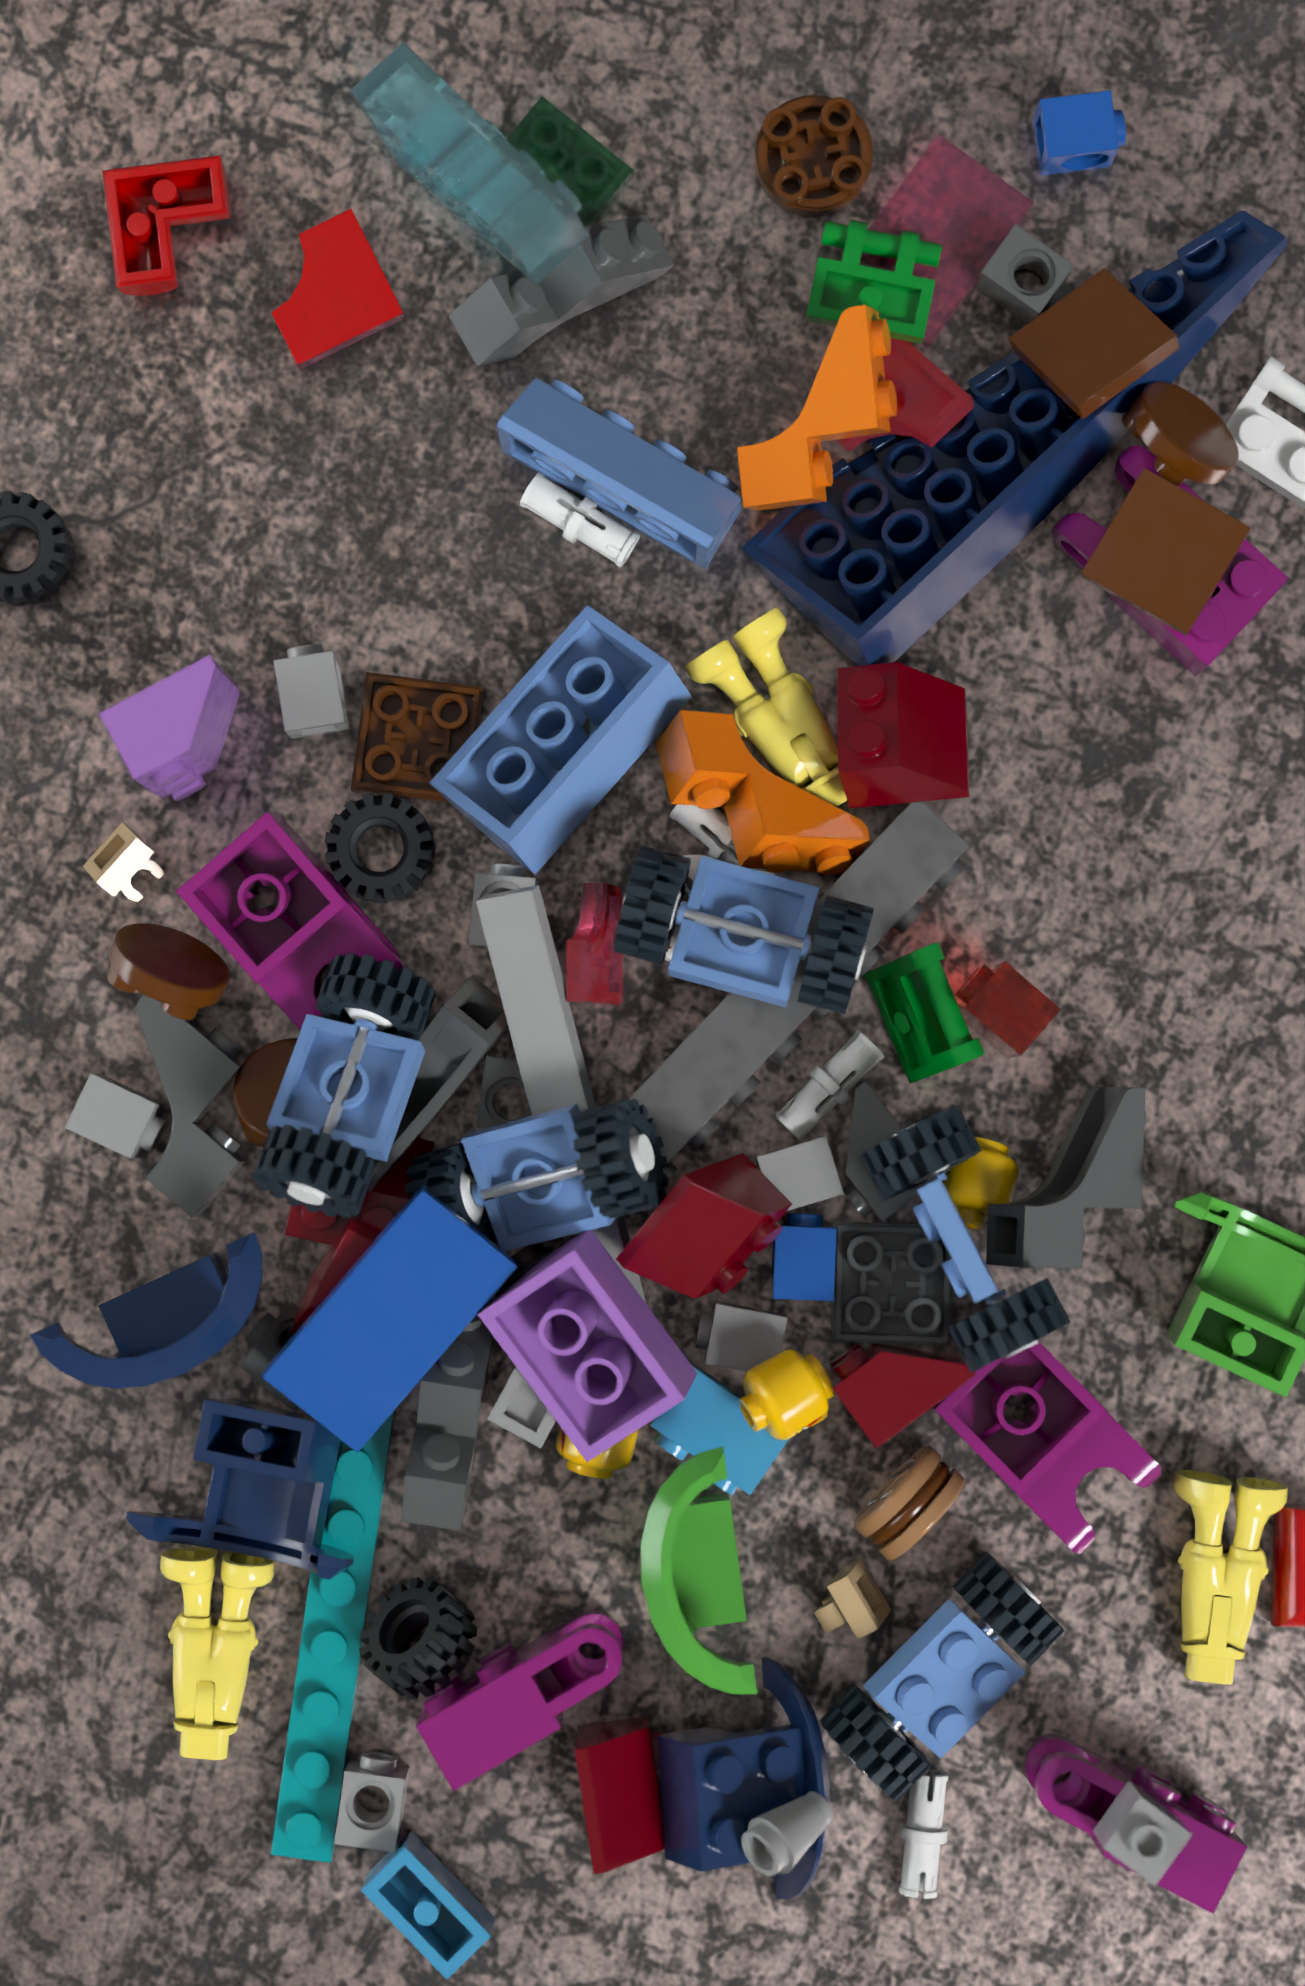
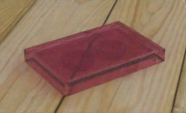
[859,134,1034,350]

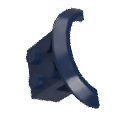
[30,1232,263,1389]
[126,1399,354,1580]
[658,1657,830,1900]

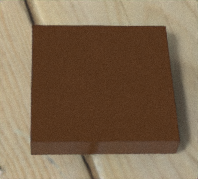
[1009,268,1180,420]
[1081,468,1251,637]
[351,672,485,804]

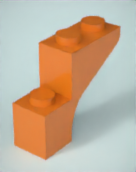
[737,305,897,511]
[656,710,871,875]

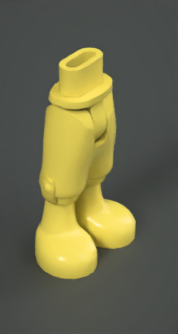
[685,607,847,807]
[1173,1470,1288,1685]
[160,1547,274,1760]

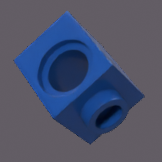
[1033,90,1126,176]
[771,1213,837,1301]

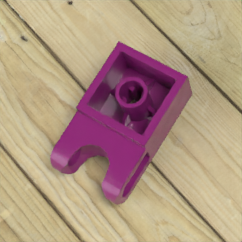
[1052,445,1289,677]
[176,811,406,1031]
[932,1342,1162,1554]
[416,1609,623,1792]
[1024,1733,1248,1914]

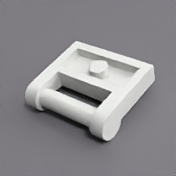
[1225,356,1305,509]

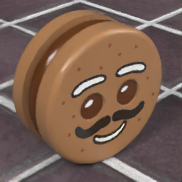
[853,1445,965,1560]

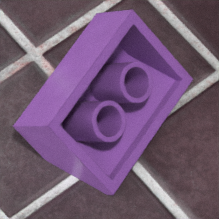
[99,655,240,801]
[478,1230,697,1462]

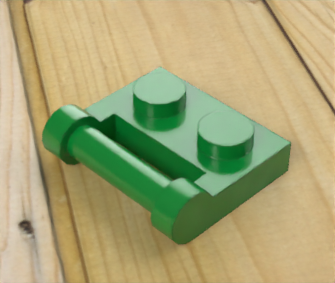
[864,942,985,1084]

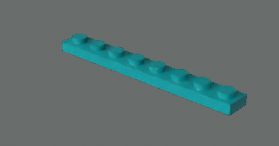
[271,1409,396,1863]

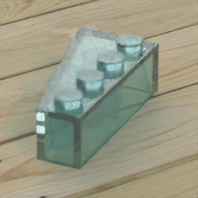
[350,42,589,285]

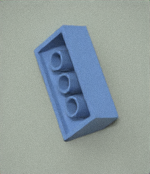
[496,378,742,570]
[429,605,692,875]

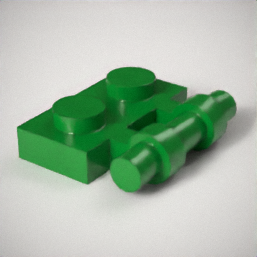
[805,219,943,344]

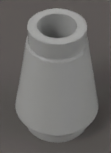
[742,1791,833,1876]

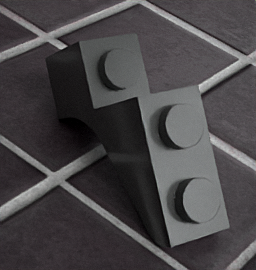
[448,214,675,367]
[367,975,508,1192]
[136,994,246,1217]
[986,1087,1146,1269]
[401,1299,494,1531]

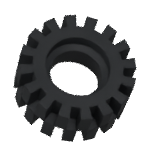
[0,491,75,606]
[325,793,436,904]
[359,1577,477,1699]

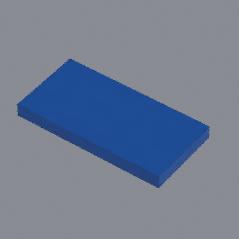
[262,1185,518,1453]

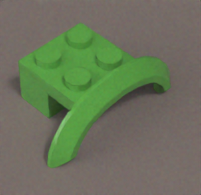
[1166,1192,1305,1397]
[641,1446,757,1694]

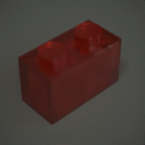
[955,961,1061,1059]

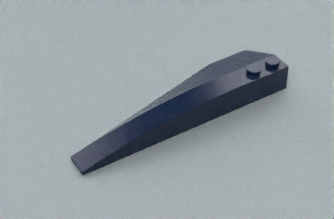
[741,210,1288,666]

